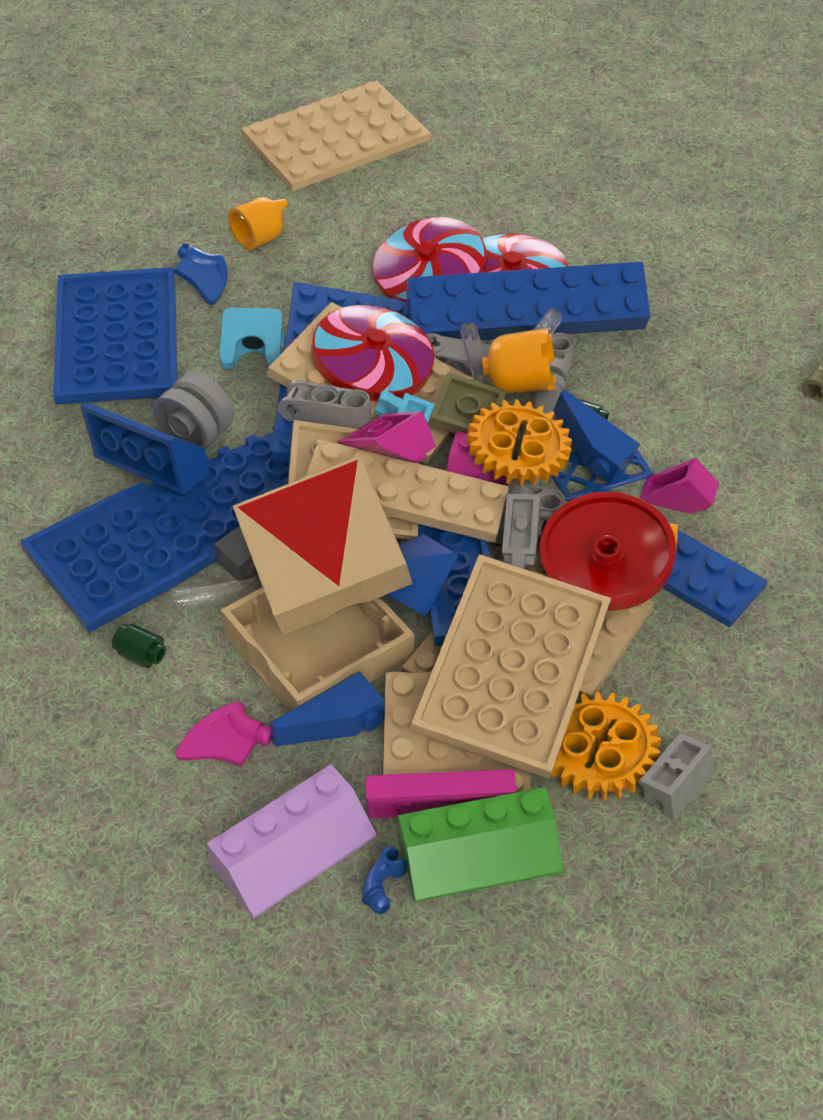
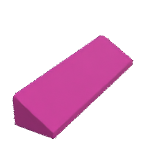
[366,769,516,818]

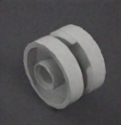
[153,372,235,450]

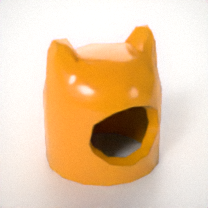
[228,197,288,251]

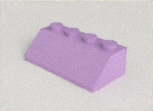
[207,764,377,919]

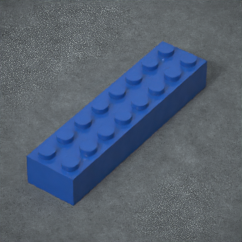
[406,262,651,344]

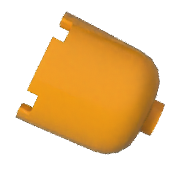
[482,328,556,394]

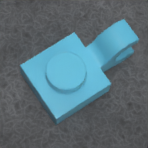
[374,391,435,424]

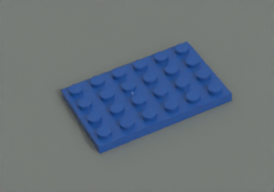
[54,267,178,405]

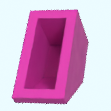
[640,458,719,514]

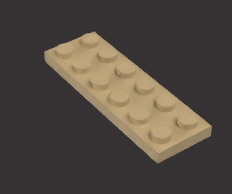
[306,439,509,543]

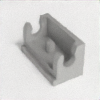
[639,733,714,821]

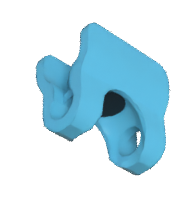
[220,307,285,369]

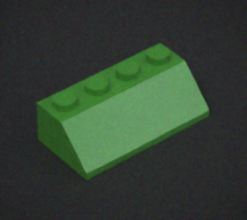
[398,787,563,902]

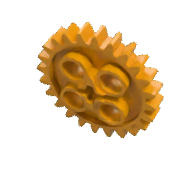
[466,399,572,486]
[551,692,661,801]

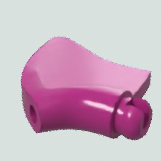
[176,702,272,767]

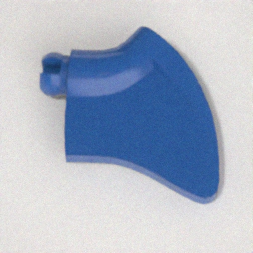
[173,244,228,305]

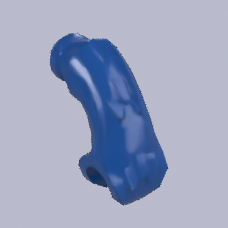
[362,846,407,914]

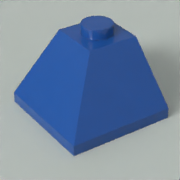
[387,535,459,616]

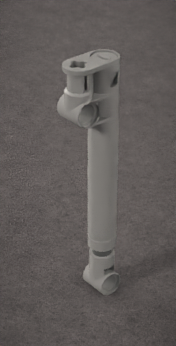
[494,333,574,550]

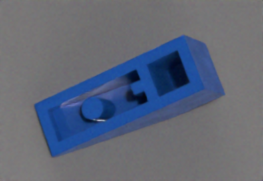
[553,389,640,484]
[270,671,385,746]

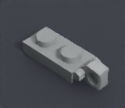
[502,494,541,570]

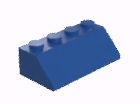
[80,402,210,495]

